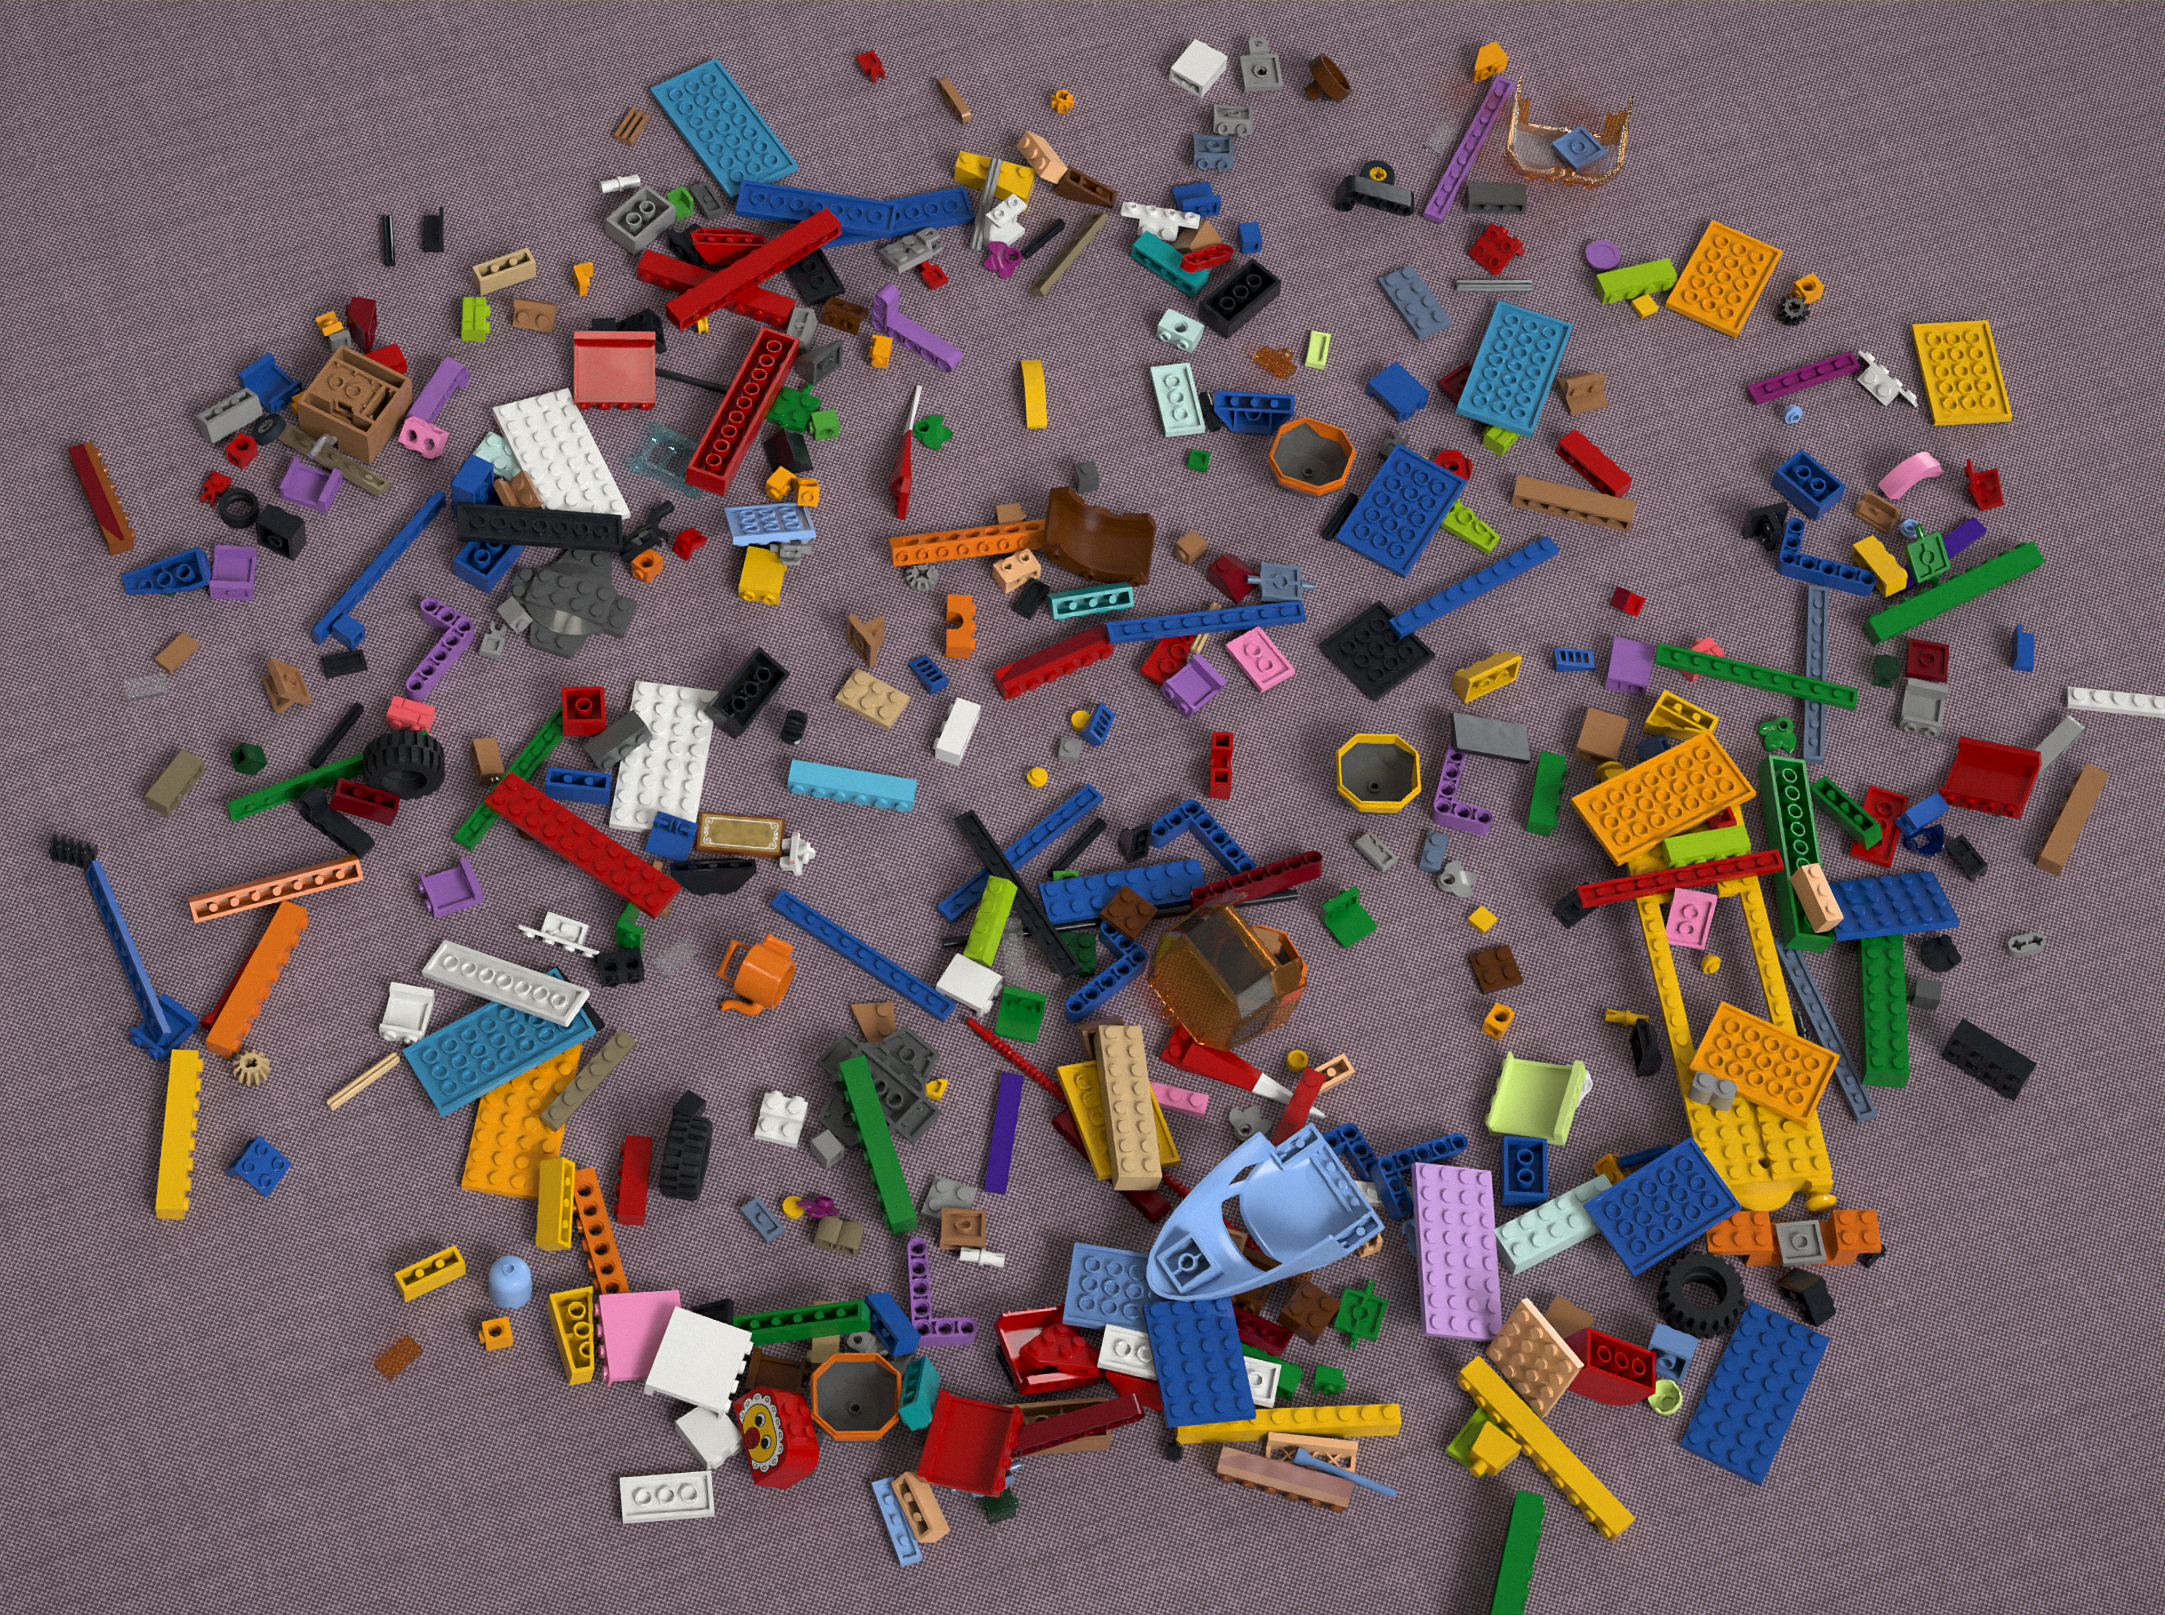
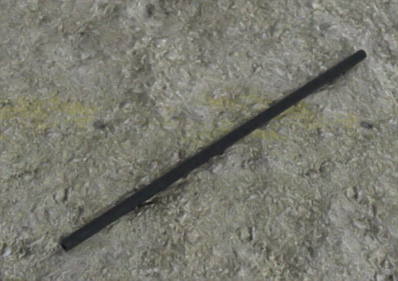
[942,889,1298,949]

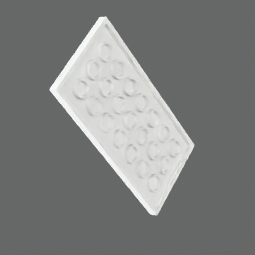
[492,388,630,520]
[609,681,718,833]

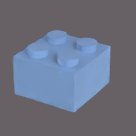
[1647,1323,1699,1384]

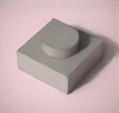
[329,329,351,353]
[1058,737,1082,763]

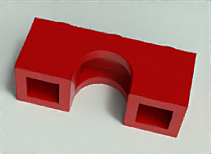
[1208,731,1233,799]

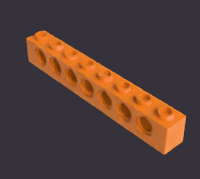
[888,519,1046,567]
[573,1167,630,1295]

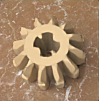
[233,1049,270,1087]

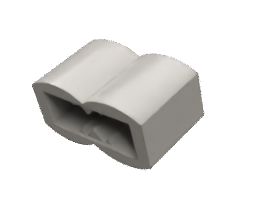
[1688,1072,1738,1111]

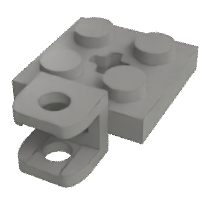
[1239,37,1283,92]
[879,227,943,274]
[770,538,812,566]
[845,1332,917,1380]

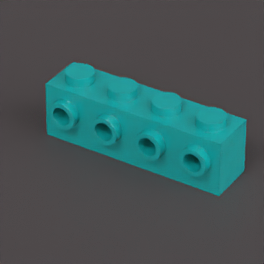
[1131,230,1209,298]
[1047,581,1134,620]
[898,1356,940,1431]

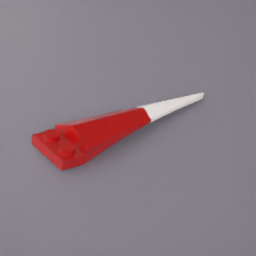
[889,385,922,520]
[1159,1022,1325,1119]

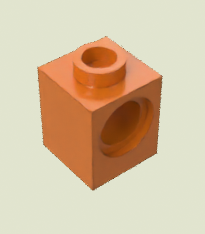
[631,548,663,584]

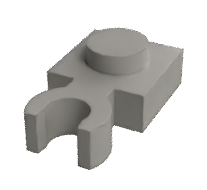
[480,622,506,660]

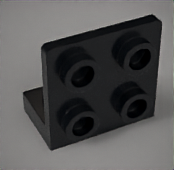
[666,223,705,267]
[616,308,667,354]

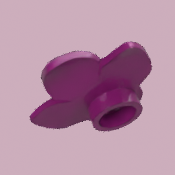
[984,241,1022,279]
[796,1195,840,1218]

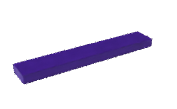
[1898,516,1987,595]
[984,1072,1024,1195]

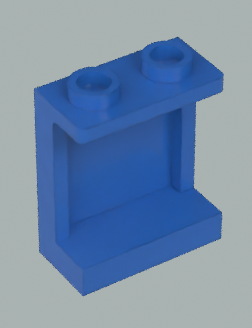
[238,352,302,414]
[1365,361,1429,423]
[128,993,199,1063]

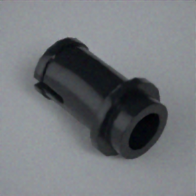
[1859,1243,1887,1269]

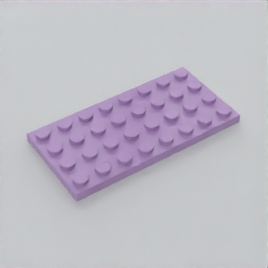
[1411,1162,1502,1342]

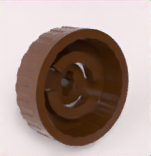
[1304,53,1352,103]

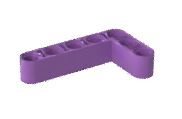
[871,283,963,372]
[406,597,474,702]
[1431,735,1493,835]
[906,1238,977,1347]

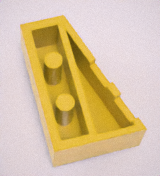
[1643,690,1720,740]

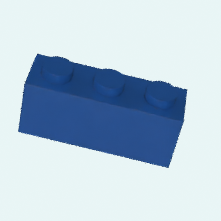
[545,767,612,805]
[864,1292,921,1356]

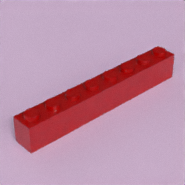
[637,249,795,329]

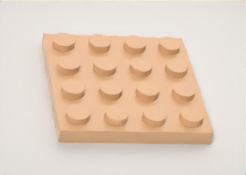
[1485,1298,1584,1419]

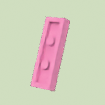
[1150,1081,1209,1118]

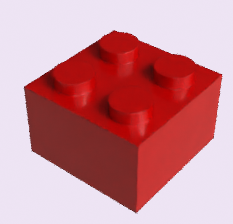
[561,686,606,737]

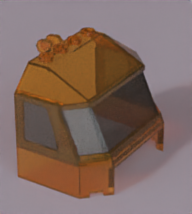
[1146,890,1307,1052]

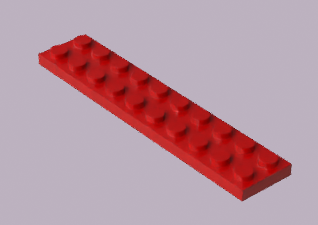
[484,771,681,920]

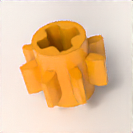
[1050,90,1074,113]

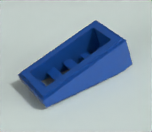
[1552,647,1596,672]
[908,654,949,696]
[1080,702,1116,747]

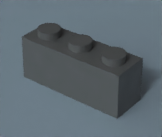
[1465,182,1527,214]
[582,709,653,773]

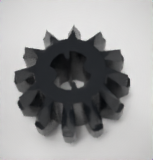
[1777,293,1810,326]
[781,709,808,745]

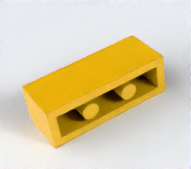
[1851,535,1908,598]
[394,1245,466,1303]

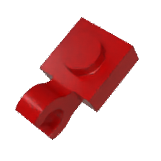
[917,260,948,291]

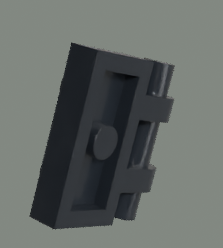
[619,522,660,563]

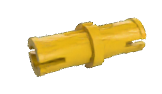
[1604,1008,1649,1027]

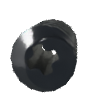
[49,834,98,869]

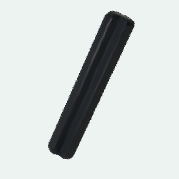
[382,215,396,267]
[1021,218,1065,259]
[1321,493,1359,541]

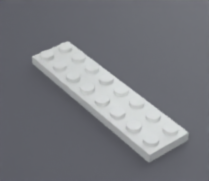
[421,940,590,1027]
[1097,1324,1281,1408]

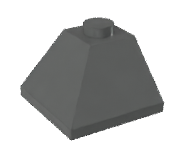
[796,339,843,387]

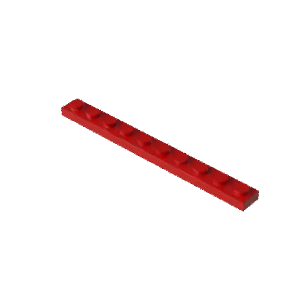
[1576,849,1784,909]

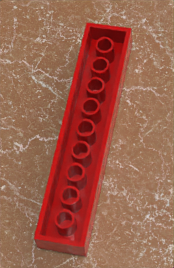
[686,326,800,497]

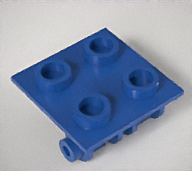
[645,811,699,862]

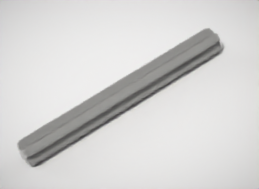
[969,158,1002,252]

